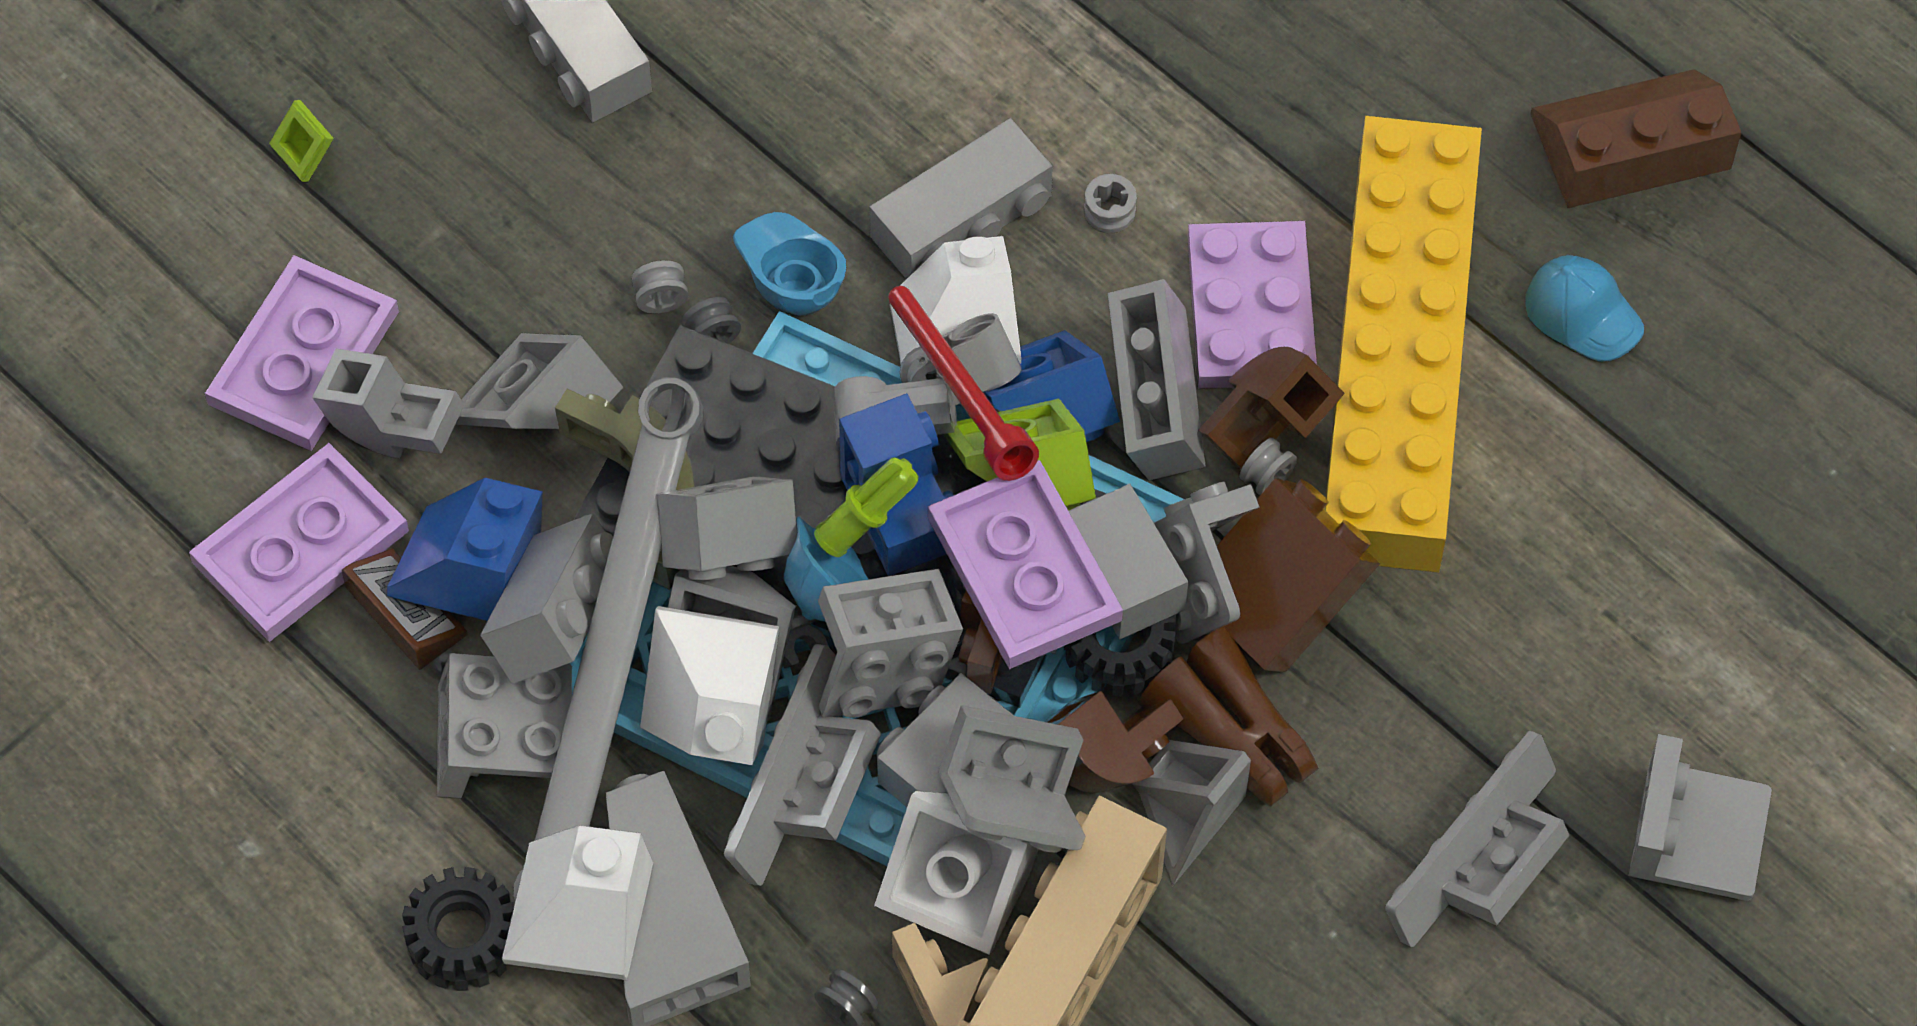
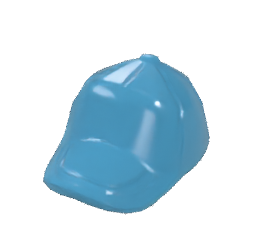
[733,212,846,316]
[1525,255,1644,361]
[784,516,869,621]

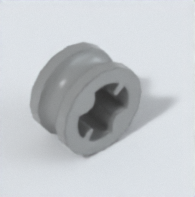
[1084,174,1137,233]
[632,260,688,313]
[1239,438,1297,495]

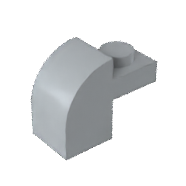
[312,348,464,459]

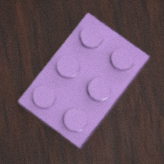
[1187,221,1317,389]
[205,255,399,451]
[189,443,409,642]
[928,460,1123,669]

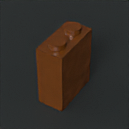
[1217,478,1380,672]

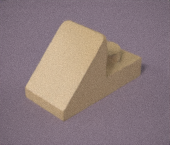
[892,923,988,1026]

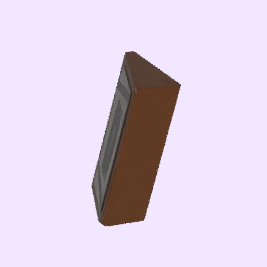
[341,548,468,670]

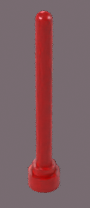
[888,286,1039,481]

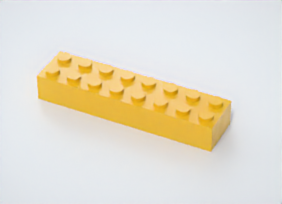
[1324,116,1482,573]

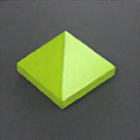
[269,100,334,182]

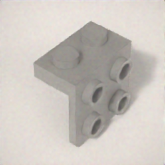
[1154,482,1259,644]
[938,705,1086,852]

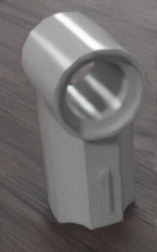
[834,376,957,450]

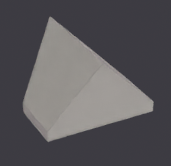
[1132,740,1251,886]

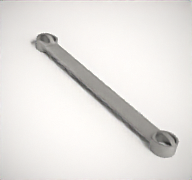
[513,377,703,902]

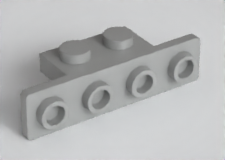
[724,644,881,886]
[1385,731,1570,947]

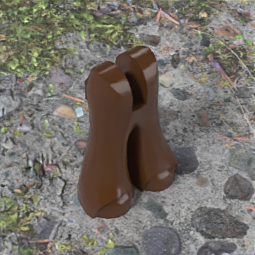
[1139,627,1319,807]

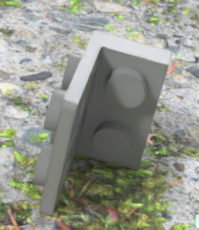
[818,569,963,718]
[437,653,572,798]
[1628,734,1772,901]

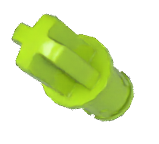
[814,457,918,557]

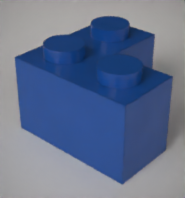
[839,393,954,577]

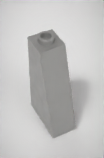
[606,771,751,1026]

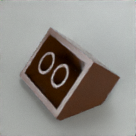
[1531,69,1742,208]

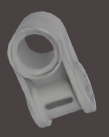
[899,313,1022,406]

